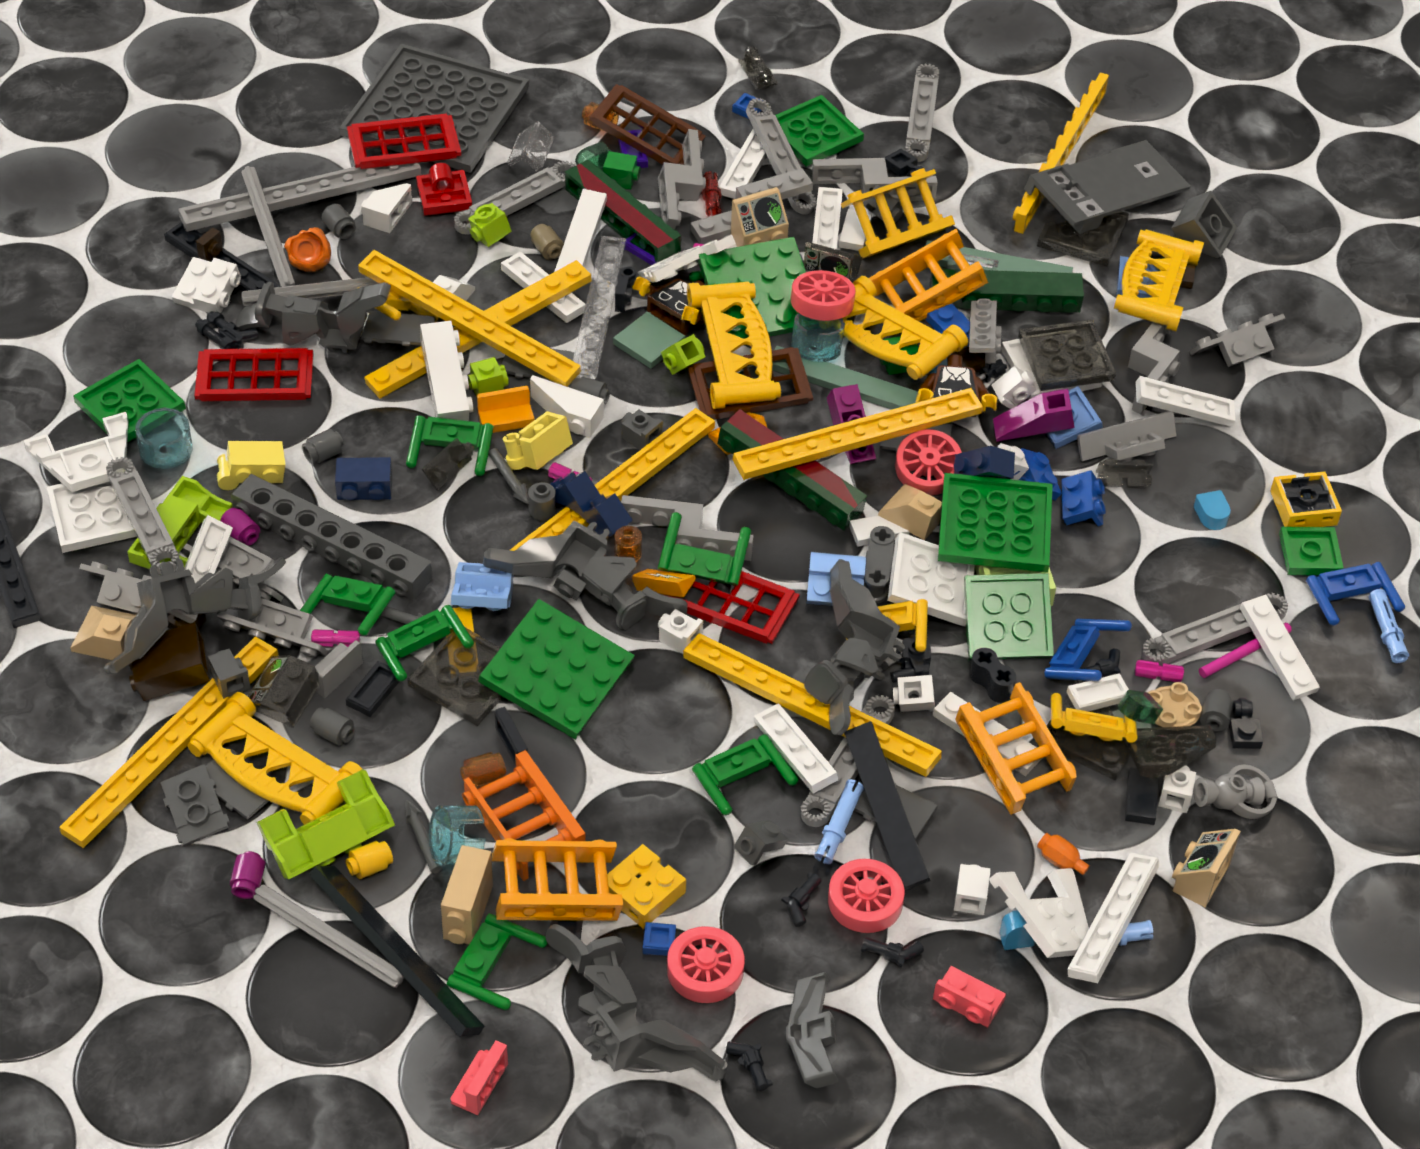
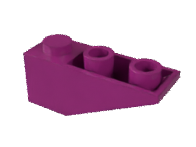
[826,384,876,464]
[993,389,1075,442]

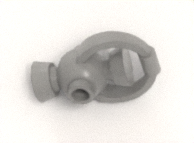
[1193,764,1278,819]

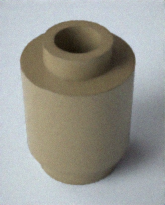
[530,224,564,260]

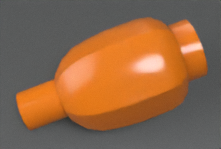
[1037,833,1090,875]

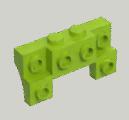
[127,476,233,575]
[256,769,395,879]

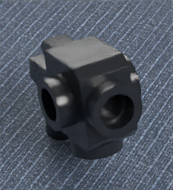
[890,634,931,683]

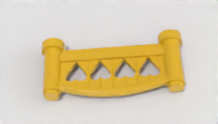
[1114,229,1204,332]
[818,276,968,380]
[687,282,781,409]
[187,692,362,825]

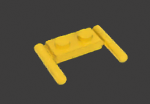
[358,287,439,323]
[846,599,928,652]
[1051,693,1137,743]

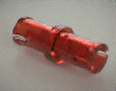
[702,171,722,217]

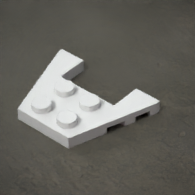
[638,234,736,283]
[24,412,128,492]
[989,868,1089,958]

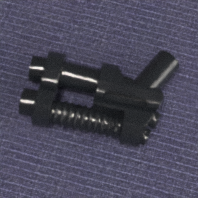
[195,311,259,349]

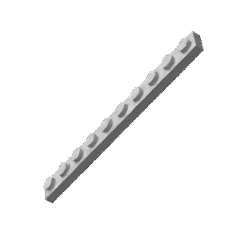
[178,163,421,231]

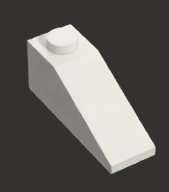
[530,375,604,438]

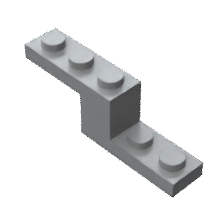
[658,129,706,229]
[811,158,937,202]
[690,168,813,244]
[1128,322,1180,414]
[621,495,753,561]

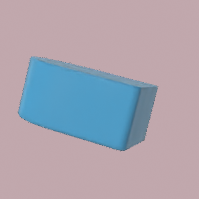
[1194,490,1231,530]
[999,910,1035,950]

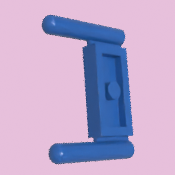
[1306,562,1405,626]
[1044,619,1132,681]

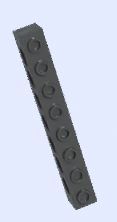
[231,474,432,601]

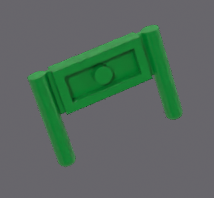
[406,416,494,476]
[658,512,751,586]
[300,574,396,636]
[375,605,474,682]
[692,734,798,816]
[447,913,548,1010]

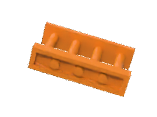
[462,750,586,881]

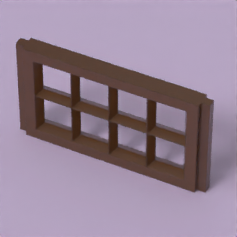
[589,84,706,165]
[688,347,813,420]

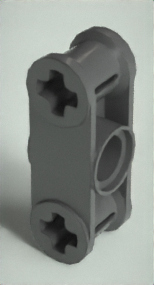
[864,526,895,604]

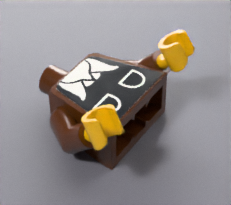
[632,277,705,335]
[915,355,997,417]

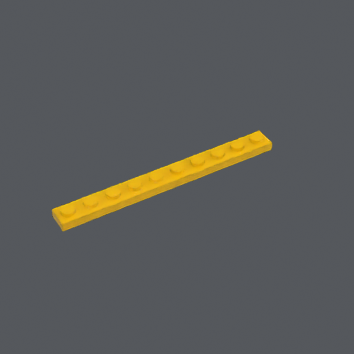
[1012,72,1109,234]
[358,250,581,387]
[364,260,592,399]
[732,388,983,480]
[510,408,715,551]
[683,633,942,777]
[59,636,278,848]

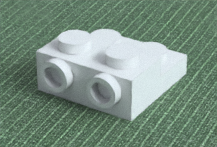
[172,257,241,313]

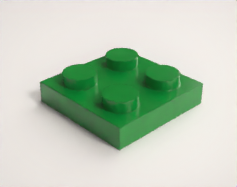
[1279,527,1344,575]

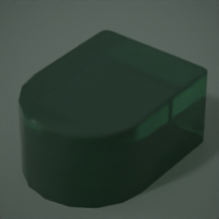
[575,141,611,171]
[1118,690,1163,724]

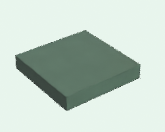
[613,312,685,369]

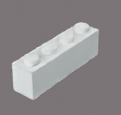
[420,321,473,421]

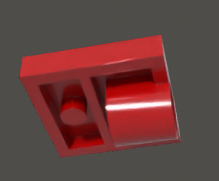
[416,163,472,216]

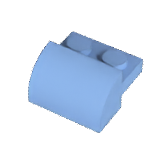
[806,552,866,606]
[451,562,514,611]

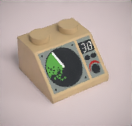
[731,187,789,247]
[1172,829,1241,907]

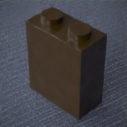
[129,622,210,701]

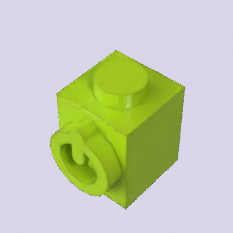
[468,203,512,247]
[660,334,706,375]
[467,357,509,397]

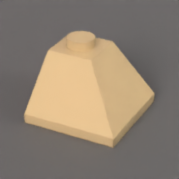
[878,484,942,540]
[70,606,136,660]

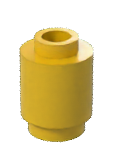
[346,841,393,879]

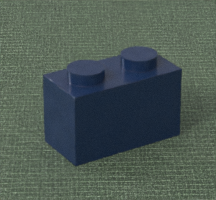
[954,446,1015,479]
[335,457,392,500]

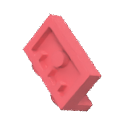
[933,966,1006,1028]
[450,1040,508,1115]

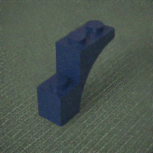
[550,471,633,537]

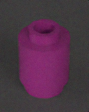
[220,508,260,546]
[230,851,266,899]

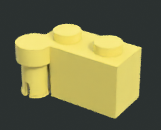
[503,411,573,470]
[217,441,286,490]

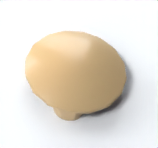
[1144,682,1202,730]

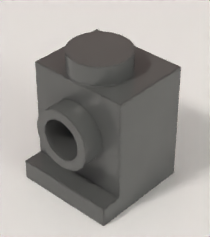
[863,185,903,222]
[621,409,663,450]
[208,648,251,699]

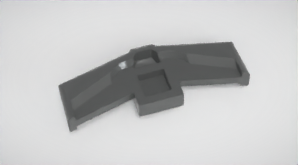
[786,972,838,1088]

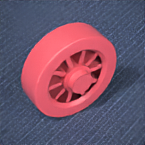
[791,270,856,321]
[895,429,962,495]
[828,859,905,933]
[667,926,745,1003]

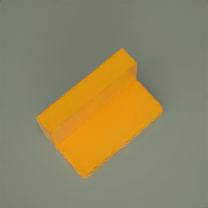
[477,386,535,433]

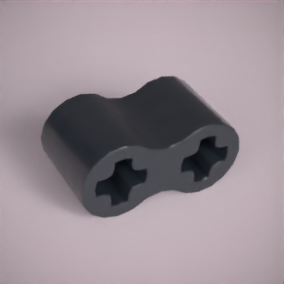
[969,648,1016,703]

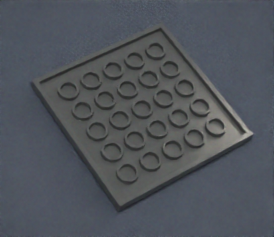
[339,44,529,173]

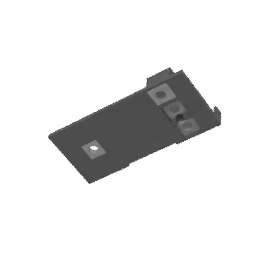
[1024,140,1191,234]

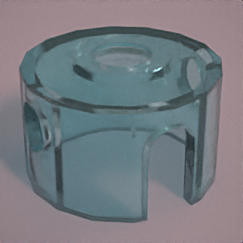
[791,313,845,362]
[135,408,193,469]
[429,805,485,866]

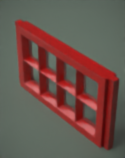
[347,113,461,169]
[194,348,314,401]
[664,571,800,644]

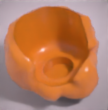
[284,227,331,272]

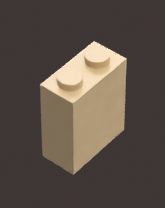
[441,845,493,944]

